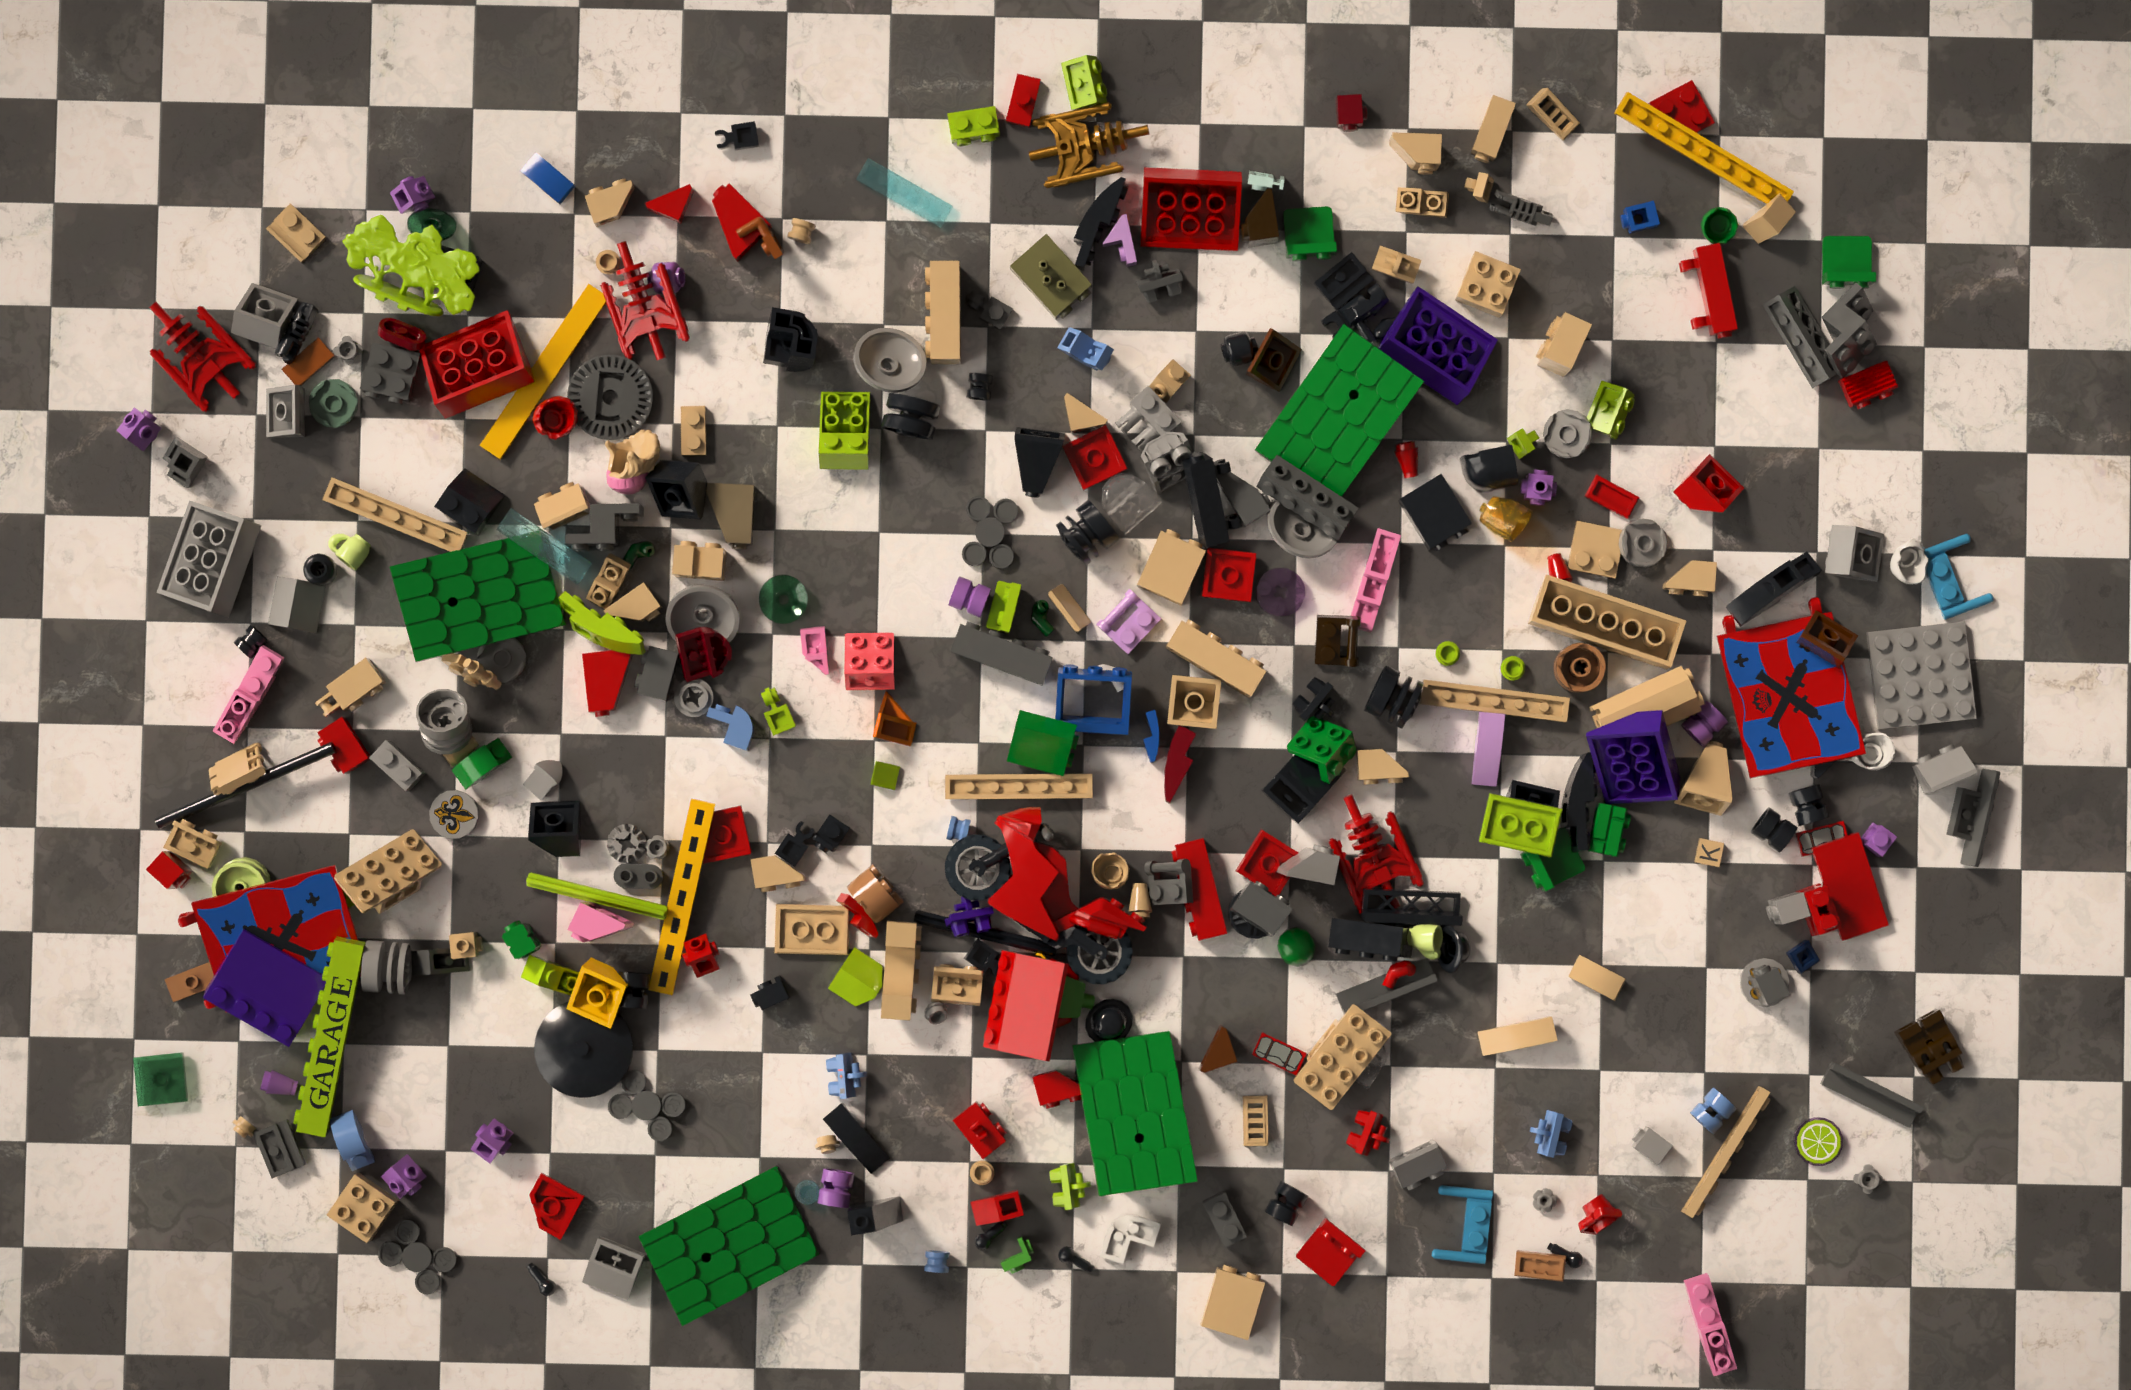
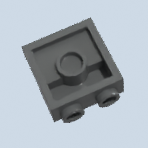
[360,343,421,405]

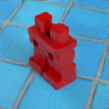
[1796,883,1842,936]

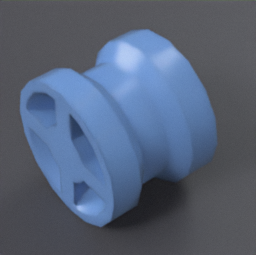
[946,816,971,840]
[924,1250,950,1273]

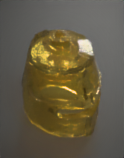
[1479,496,1533,542]

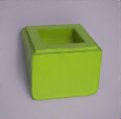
[870,761,900,790]

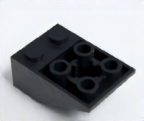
[1261,755,1346,824]

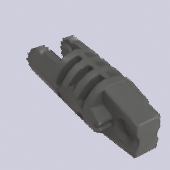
[1489,190,1553,226]

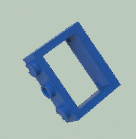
[1055,664,1132,735]

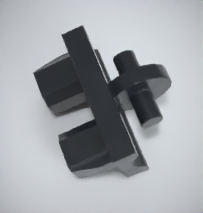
[1291,677,1335,721]

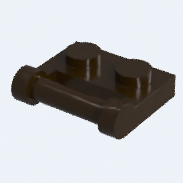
[1314,615,1361,667]

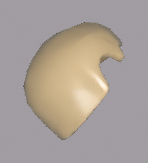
[1091,853,1129,890]

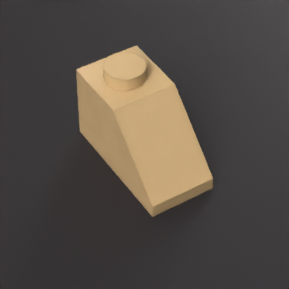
[603,582,663,622]

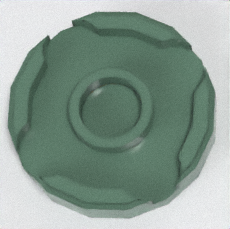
[309,379,358,428]

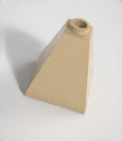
[1674,741,1732,816]

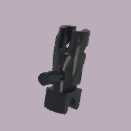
[1321,283,1389,343]

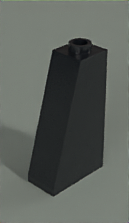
[847,1196,904,1236]

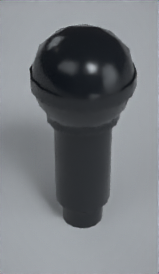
[974,1221,1008,1250]
[1547,1242,1583,1269]
[1058,1246,1094,1272]
[527,1263,556,1296]

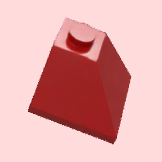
[1673,454,1744,513]

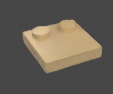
[1567,521,1622,579]

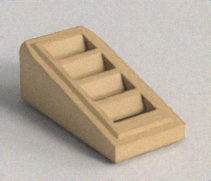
[1526,88,1580,140]
[1243,1095,1268,1146]

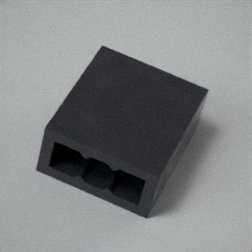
[1398,474,1472,551]

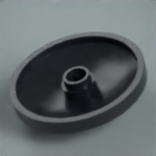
[534,1002,633,1098]

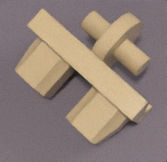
[1372,246,1422,284]

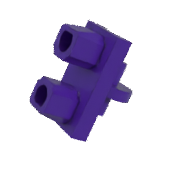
[945,897,994,938]

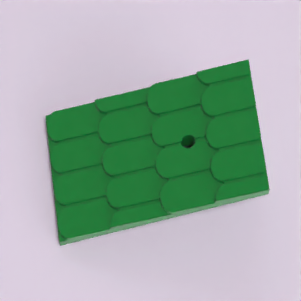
[1255,324,1424,497]
[389,531,566,662]
[1072,1031,1198,1196]
[638,1166,820,1326]

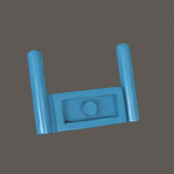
[1924,534,1994,620]
[1432,1185,1493,1264]

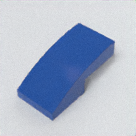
[520,153,576,204]
[1143,710,1159,763]

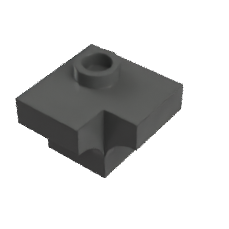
[163,437,208,488]

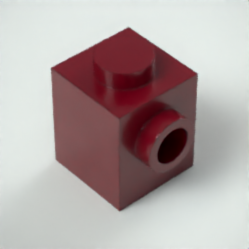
[1336,94,1367,132]

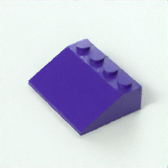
[1378,286,1498,405]
[1586,710,1681,804]
[203,929,326,1047]

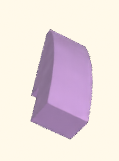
[1472,711,1505,786]

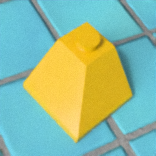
[566,957,628,1029]

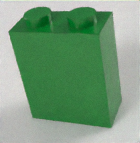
[1007,710,1079,776]

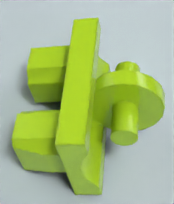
[1049,1163,1091,1210]

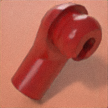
[1382,960,1416,989]

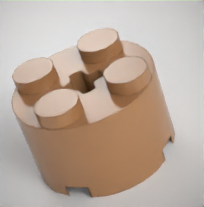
[1554,643,1606,693]
[847,864,904,923]

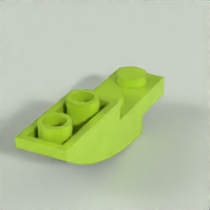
[558,591,646,655]

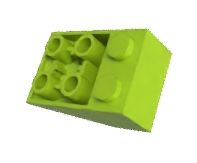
[818,392,870,470]

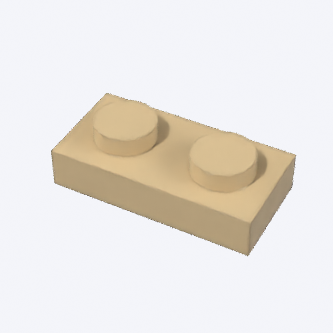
[681,406,707,456]

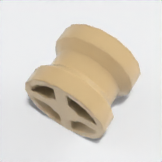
[787,218,816,244]

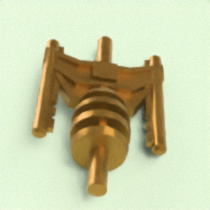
[1029,102,1149,189]

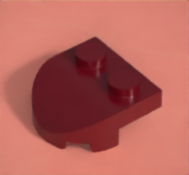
[675,627,732,682]

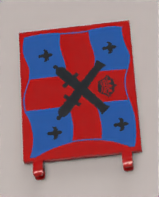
[1716,597,1866,779]
[178,865,362,1013]

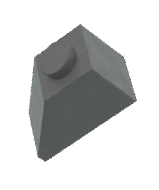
[411,948,470,976]

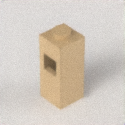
[1471,95,1516,163]

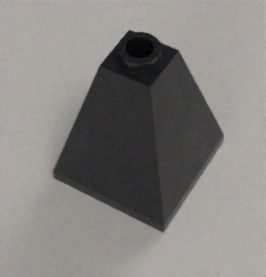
[1014,427,1065,498]

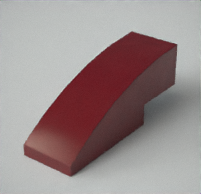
[1164,725,1196,804]

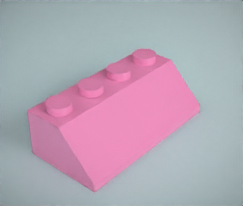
[567,902,635,943]

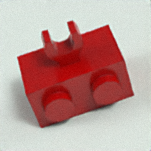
[953,1101,1007,1159]

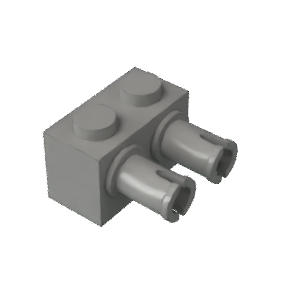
[1115,386,1181,452]

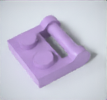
[1096,589,1161,654]

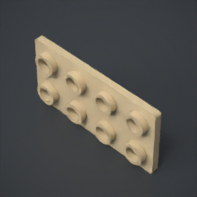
[334,829,442,914]
[1294,1004,1391,1110]

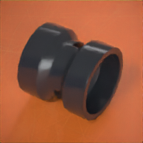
[966,373,993,401]
[234,625,269,659]

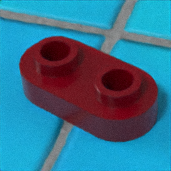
[378,318,426,351]

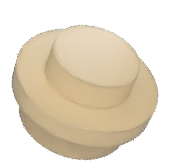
[596,250,620,275]
[232,1116,256,1138]
[815,1135,840,1154]
[970,1160,994,1185]

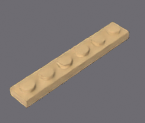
[323,478,469,552]
[1420,680,1570,722]
[945,774,1093,799]
[1681,1086,1770,1218]

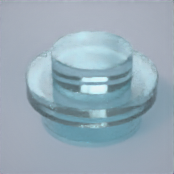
[795,1180,820,1205]

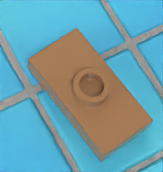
[164,962,214,1002]
[1514,1250,1566,1282]

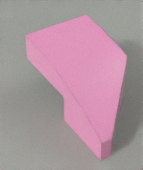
[800,626,829,675]

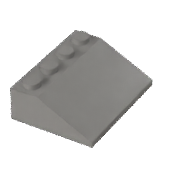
[156,500,262,618]

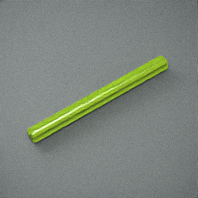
[526,872,668,920]

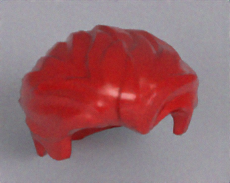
[533,396,578,440]

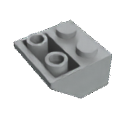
[582,1236,646,1300]

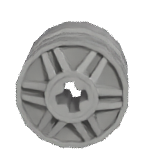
[416,689,472,754]
[361,940,413,995]

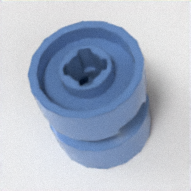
[1690,1088,1737,1134]

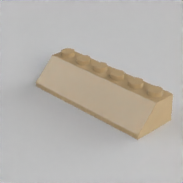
[1528,574,1686,670]

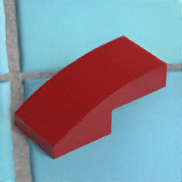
[836,893,879,938]

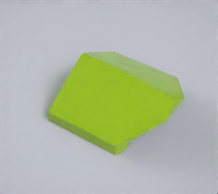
[828,947,882,1007]

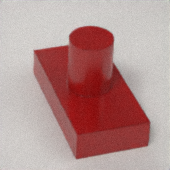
[1006,74,1041,128]

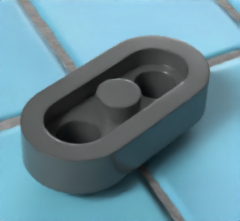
[614,863,663,889]

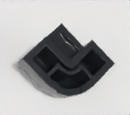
[763,307,818,372]
[1460,445,1518,492]

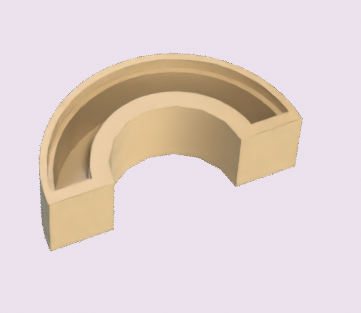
[881,921,922,1020]

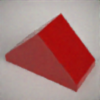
[645,184,694,223]

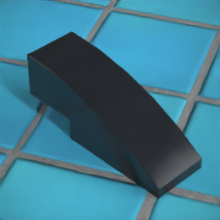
[823,1102,890,1174]

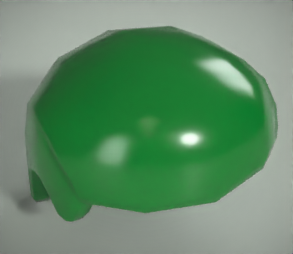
[1700,207,1738,244]
[1277,927,1315,967]

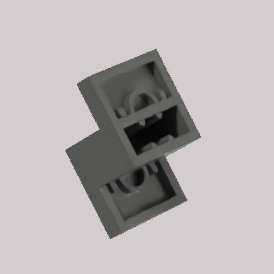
[1822,283,1877,378]
[565,503,644,552]

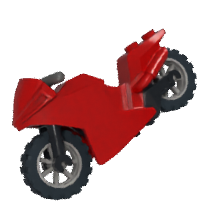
[945,807,1147,985]

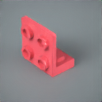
[844,633,895,690]

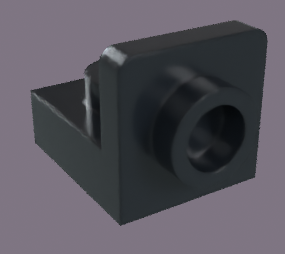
[812,814,850,854]

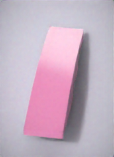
[1351,528,1401,633]

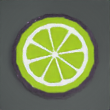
[1793,1117,1843,1166]

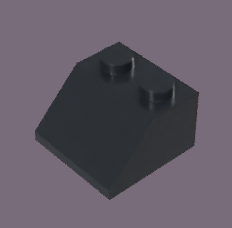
[645,460,707,520]
[434,468,506,536]

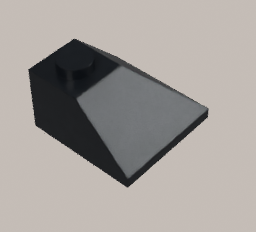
[528,801,581,857]

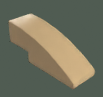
[1477,1016,1558,1056]

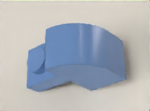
[1057,327,1114,371]
[706,704,754,751]
[330,1110,375,1171]

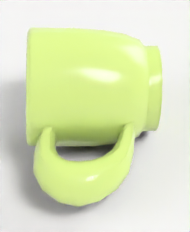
[328,534,371,571]
[1407,924,1443,960]

